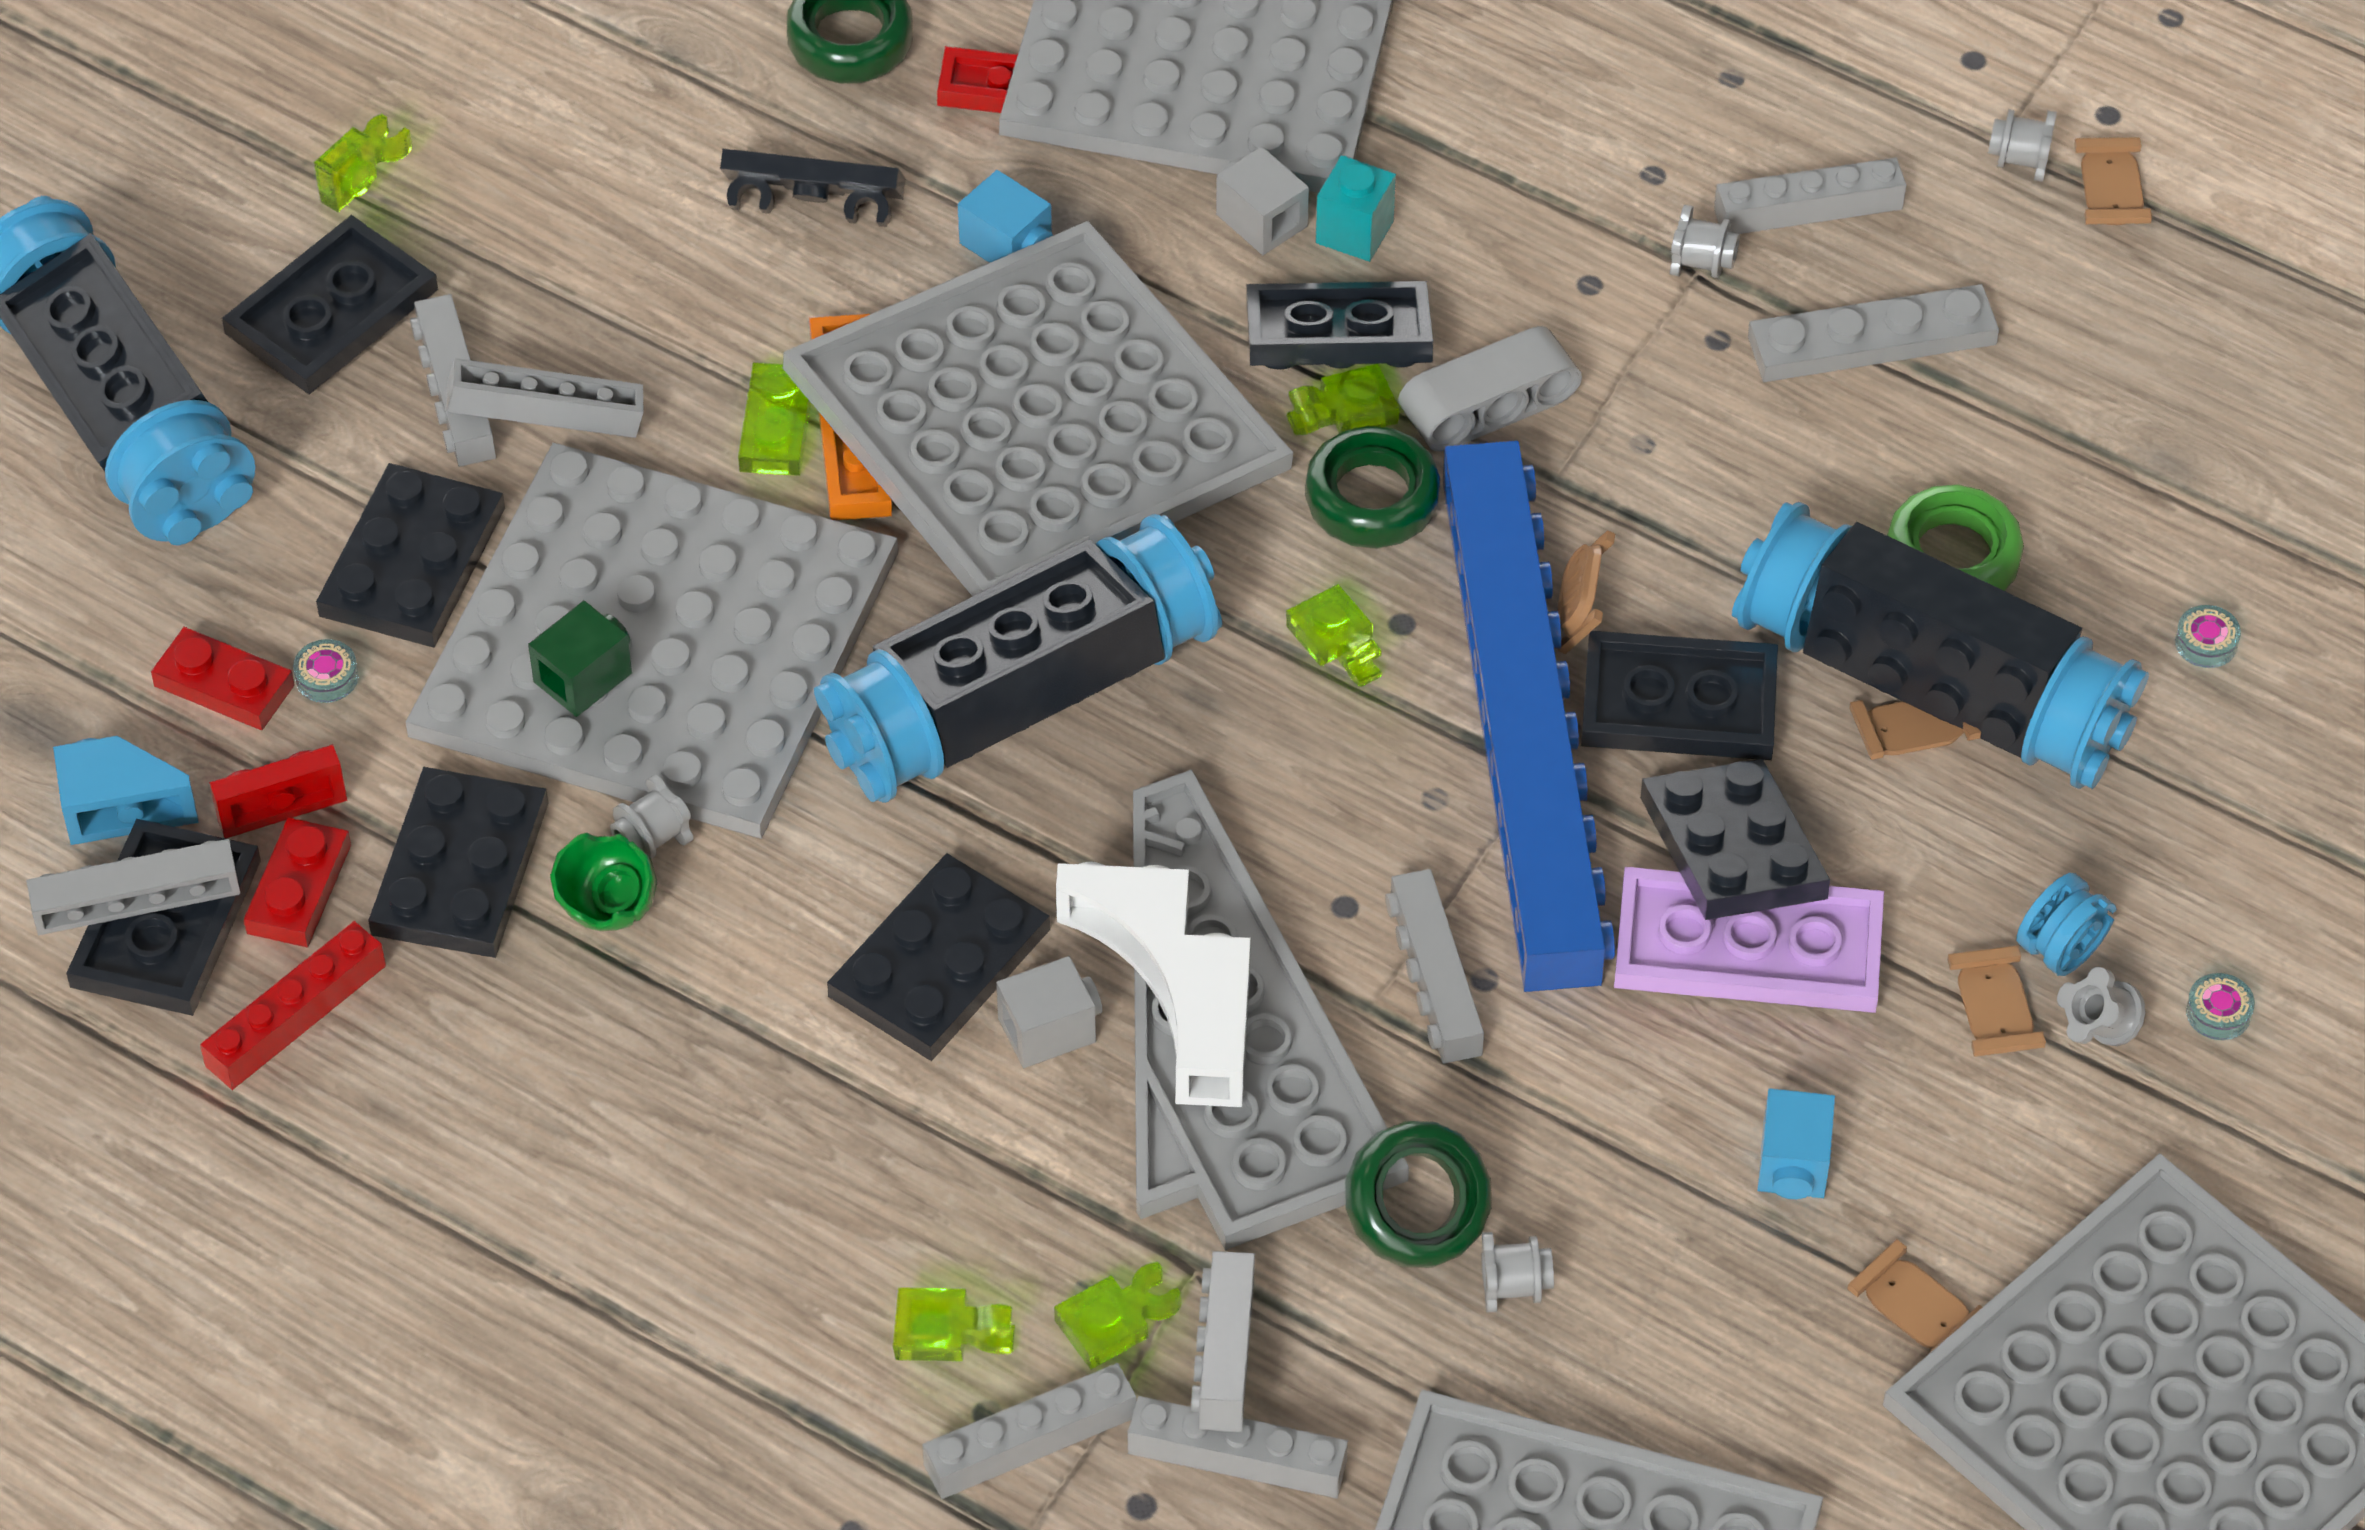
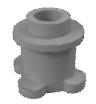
[1988,109,2057,182]
[1670,204,1740,278]
[610,774,693,859]
[2057,967,2146,1047]
[1481,1232,1554,1313]

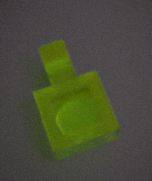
[314,114,412,213]
[1286,364,1400,435]
[1286,584,1382,687]
[893,1287,1015,1361]

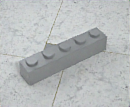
[1714,157,1906,234]
[410,294,496,467]
[447,358,643,438]
[26,839,240,935]
[1385,869,1484,1064]
[1191,1251,1255,1432]
[922,1363,1136,1499]
[1128,1396,1348,1499]

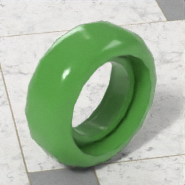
[1887,484,2024,591]

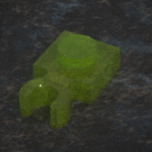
[1054,1262,1181,1370]

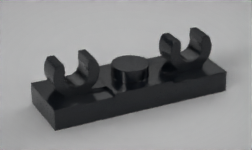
[720,148,906,227]

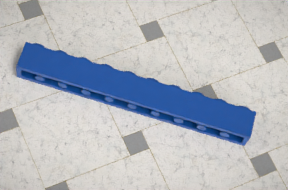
[1443,440,1615,992]

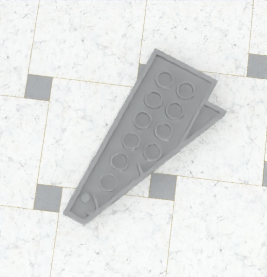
[1133,769,1409,1250]

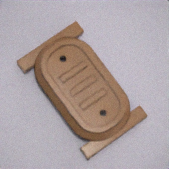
[2074,137,2152,225]
[1557,530,1615,655]
[1850,700,1981,760]
[1947,945,2046,1057]
[1847,1239,1982,1353]

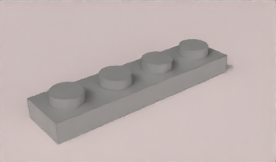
[1748,284,1999,382]

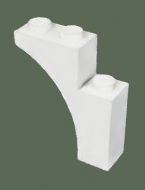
[1056,862,1251,1107]

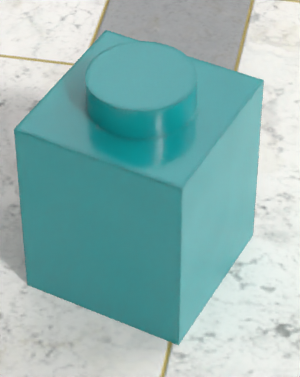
[1316,155,1396,262]

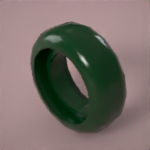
[786,0,913,84]
[1305,425,1440,549]
[1345,1121,1492,1268]

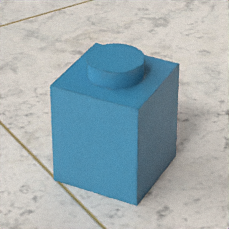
[958,170,1053,263]
[1757,1088,1835,1199]

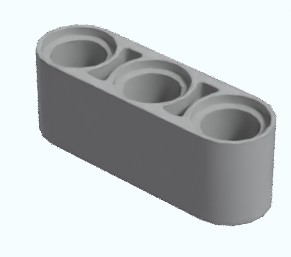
[1398,326,1582,451]

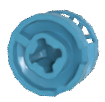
[2016,873,2117,976]

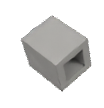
[1216,146,1309,255]
[996,956,1102,1069]

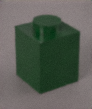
[528,600,632,717]

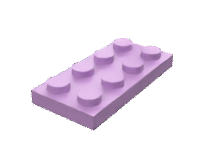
[1614,867,1884,1013]

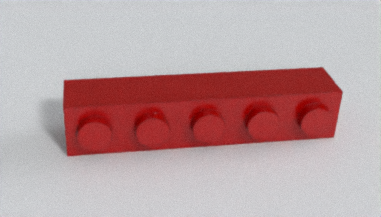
[200,921,386,1090]

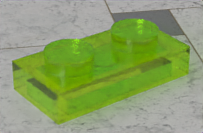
[738,362,811,476]

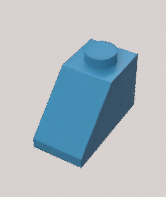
[53,736,199,845]

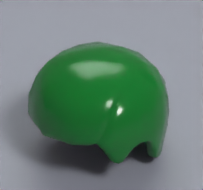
[550,833,658,931]

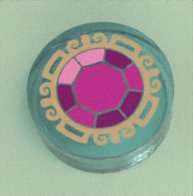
[2175,605,2241,668]
[293,639,359,703]
[2186,973,2255,1040]

